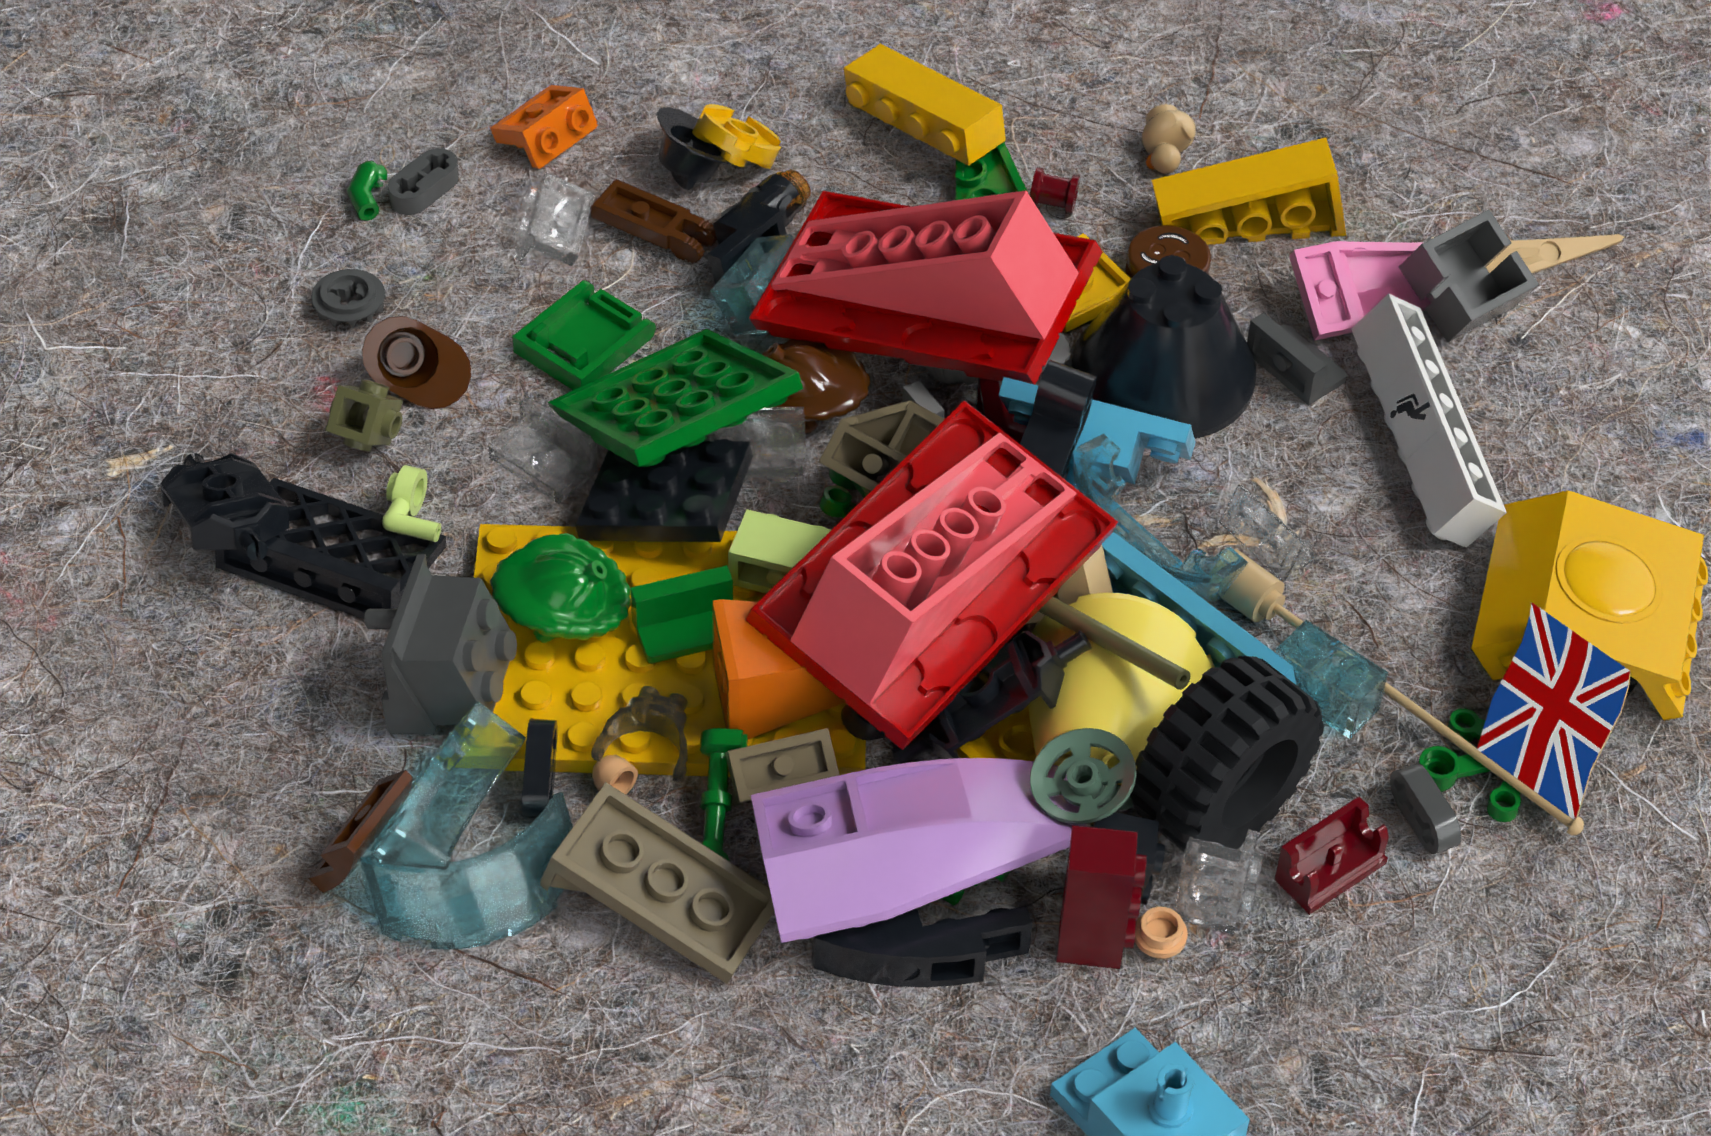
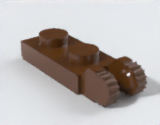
[591,179,717,264]

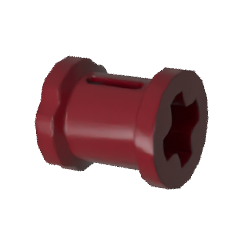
[1030,167,1080,215]

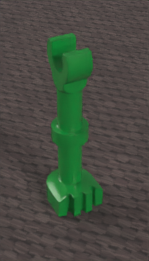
[699,728,748,862]

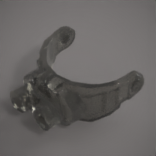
[591,686,688,782]

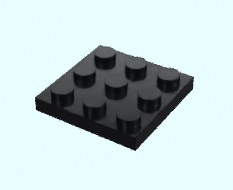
[575,439,753,542]

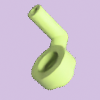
[382,465,441,542]

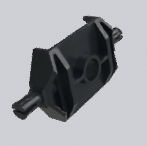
[160,453,290,561]
[892,630,1092,764]

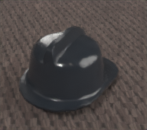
[656,107,729,190]

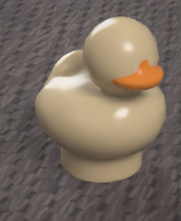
[1142,104,1196,174]

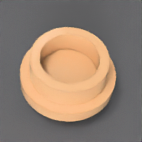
[1135,907,1188,959]

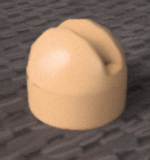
[592,755,638,795]

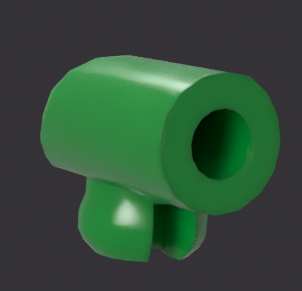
[347,160,388,221]

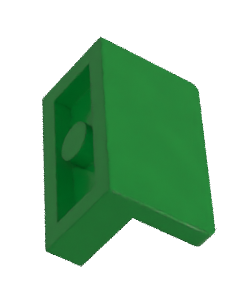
[631,565,733,663]

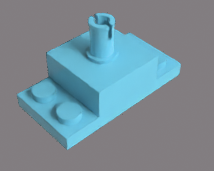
[999,377,1196,499]
[1050,1028,1250,1136]

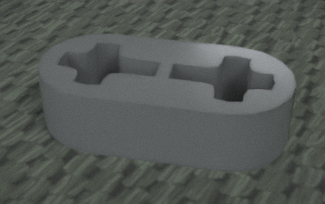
[387,148,459,215]
[1390,763,1461,854]

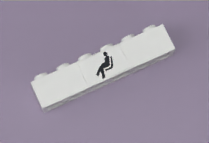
[1351,293,1507,548]

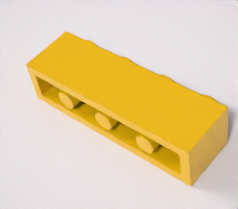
[843,44,1006,166]

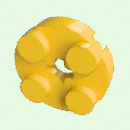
[692,104,782,169]

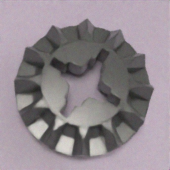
[311,269,386,329]

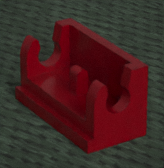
[1274,796,1389,915]

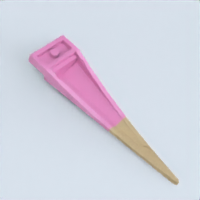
[1289,234,1624,341]

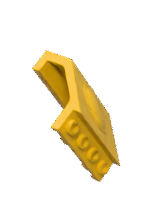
[1471,490,1708,720]

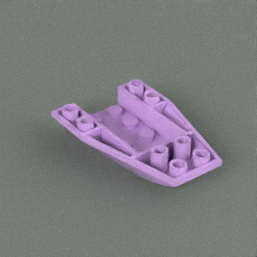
[751,758,1087,943]

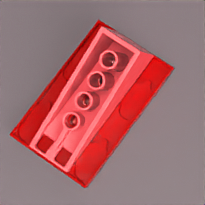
[749,190,1103,385]
[745,400,1118,750]

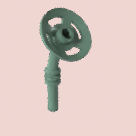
[1030,728,1136,824]

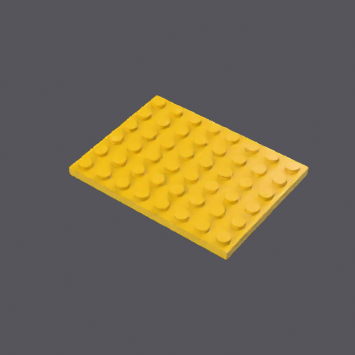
[453,524,866,777]

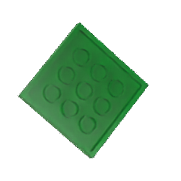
[548,329,803,467]

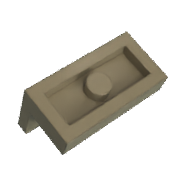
[725,728,839,806]

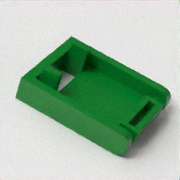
[512,280,656,390]

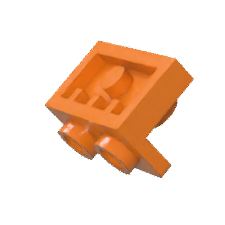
[490,85,598,169]

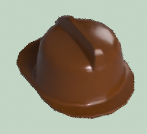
[362,316,472,409]

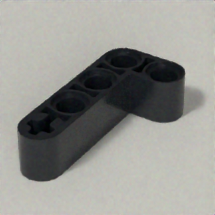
[1020,360,1097,478]

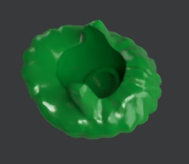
[490,533,631,643]

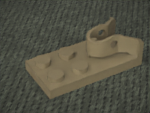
[540,782,775,984]

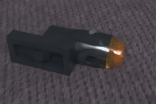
[707,169,811,295]

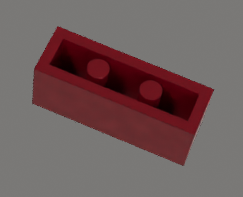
[1056,825,1147,969]

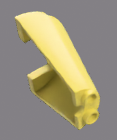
[1028,593,1214,785]

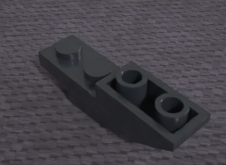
[812,906,1032,987]

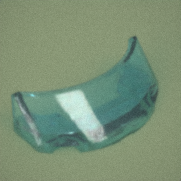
[1073,434,1248,602]
[370,701,526,870]
[360,792,573,950]

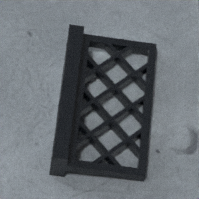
[215,478,446,619]

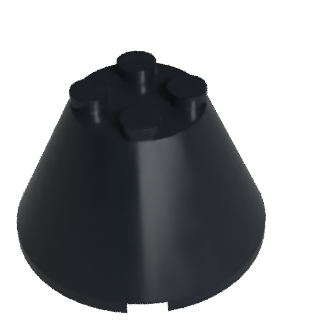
[1072,255,1256,439]

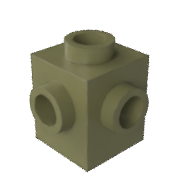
[325,379,403,452]

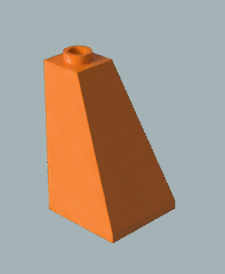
[712,599,846,739]

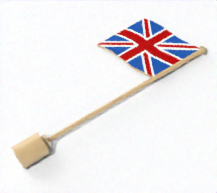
[1207,549,1631,835]

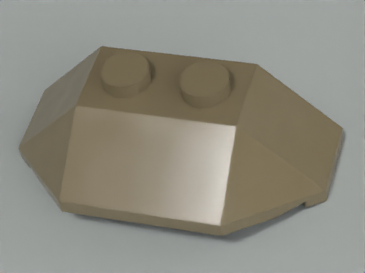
[818,400,944,491]

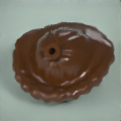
[756,339,870,435]

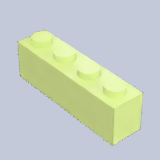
[728,509,831,594]

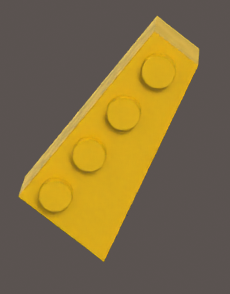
[1152,137,1347,245]

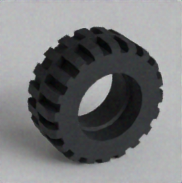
[1130,656,1324,860]

